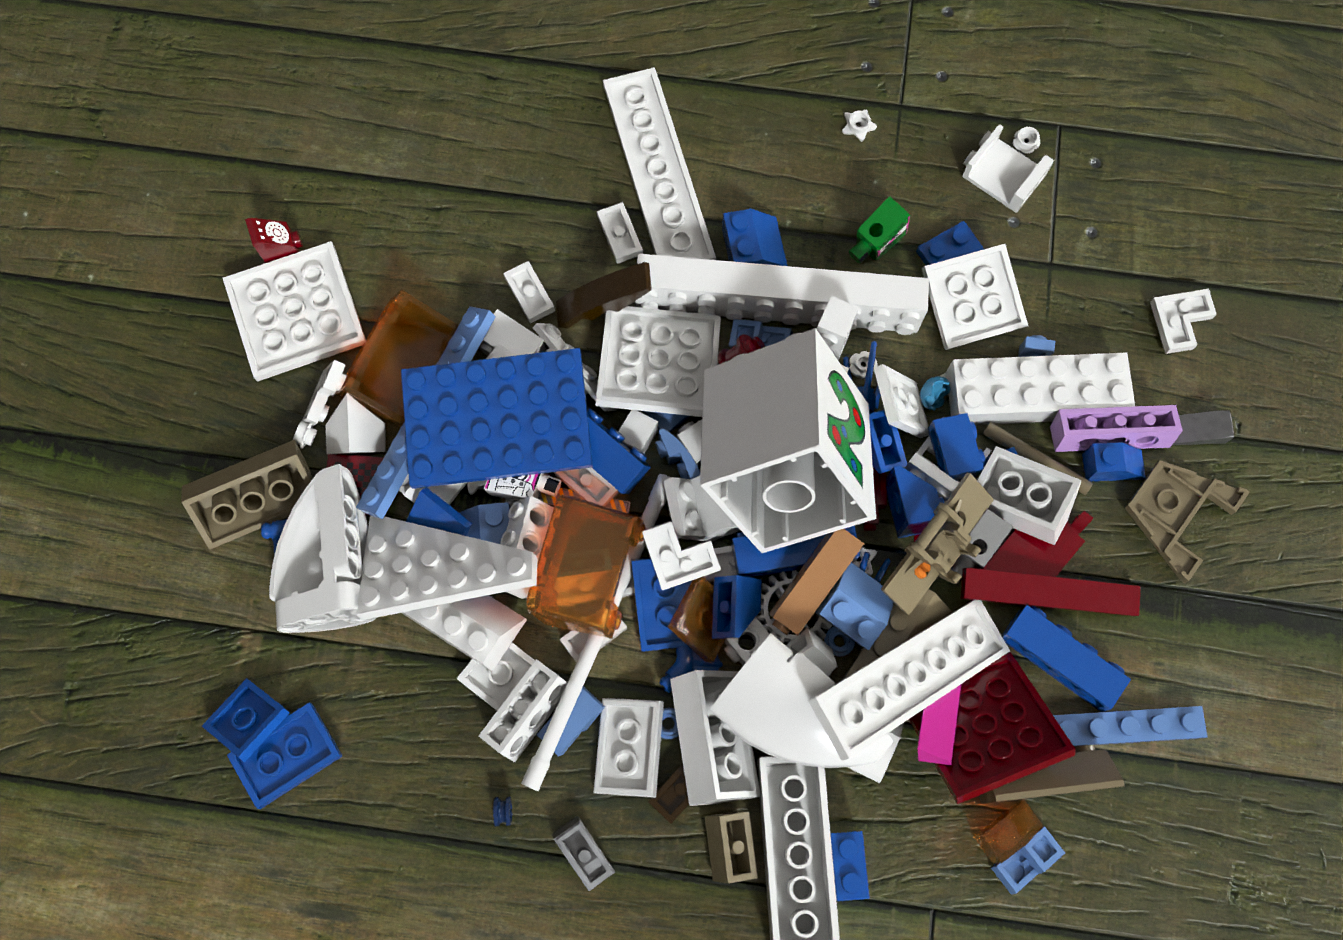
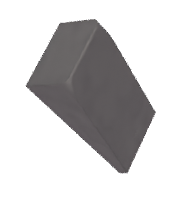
[1172,410,1234,445]
[552,816,615,891]

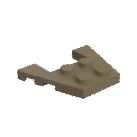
[1125,460,1250,584]

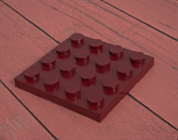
[909,652,1076,804]

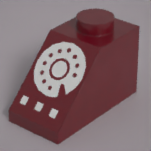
[245,218,303,263]

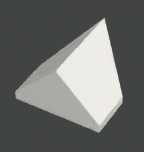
[325,393,386,454]

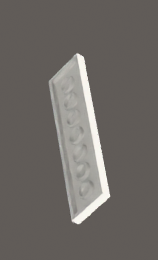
[603,67,716,260]
[808,600,1010,761]

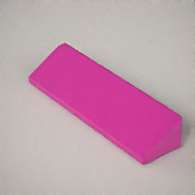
[918,684,961,765]

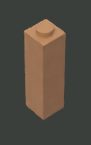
[769,529,864,636]

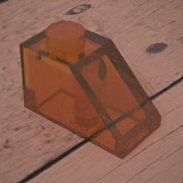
[973,799,1043,863]

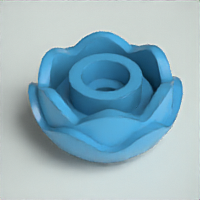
[920,376,951,411]

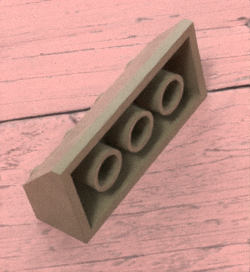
[181,440,313,550]
[842,589,952,680]
[980,744,1124,804]

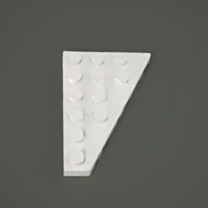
[356,515,538,620]

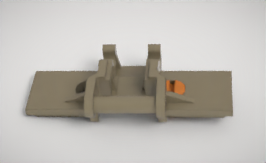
[881,473,994,615]

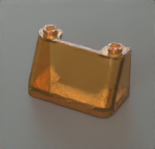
[335,289,459,427]
[527,495,646,638]

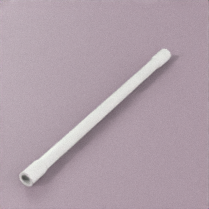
[521,474,671,791]

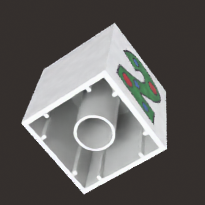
[700,328,876,553]

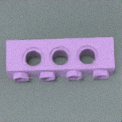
[1050,405,1183,452]

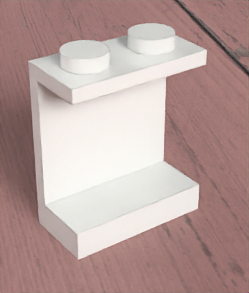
[962,124,1054,213]

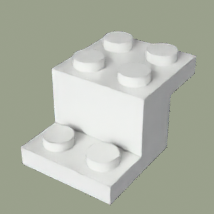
[663,476,741,541]

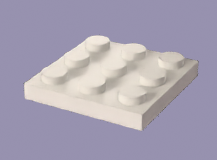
[922,244,1028,350]

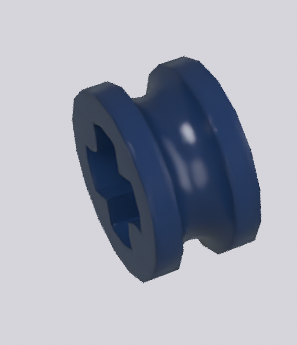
[493,797,512,826]

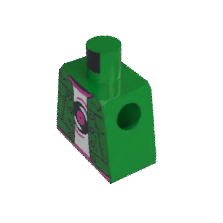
[849,196,910,264]

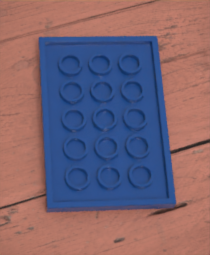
[401,348,593,489]

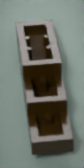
[556,262,652,329]

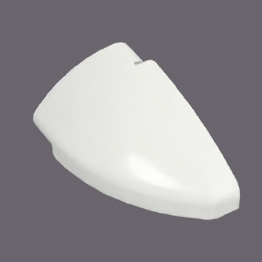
[269,464,375,633]
[710,634,893,768]

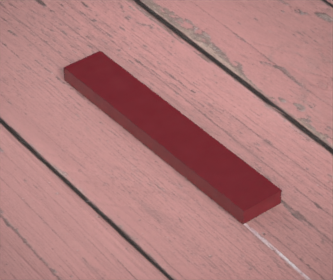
[961,568,1141,617]

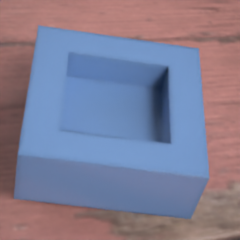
[1018,335,1055,357]

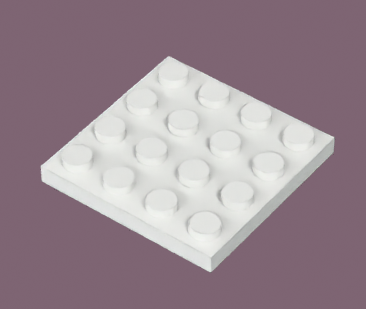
[223,241,367,382]
[595,306,721,417]

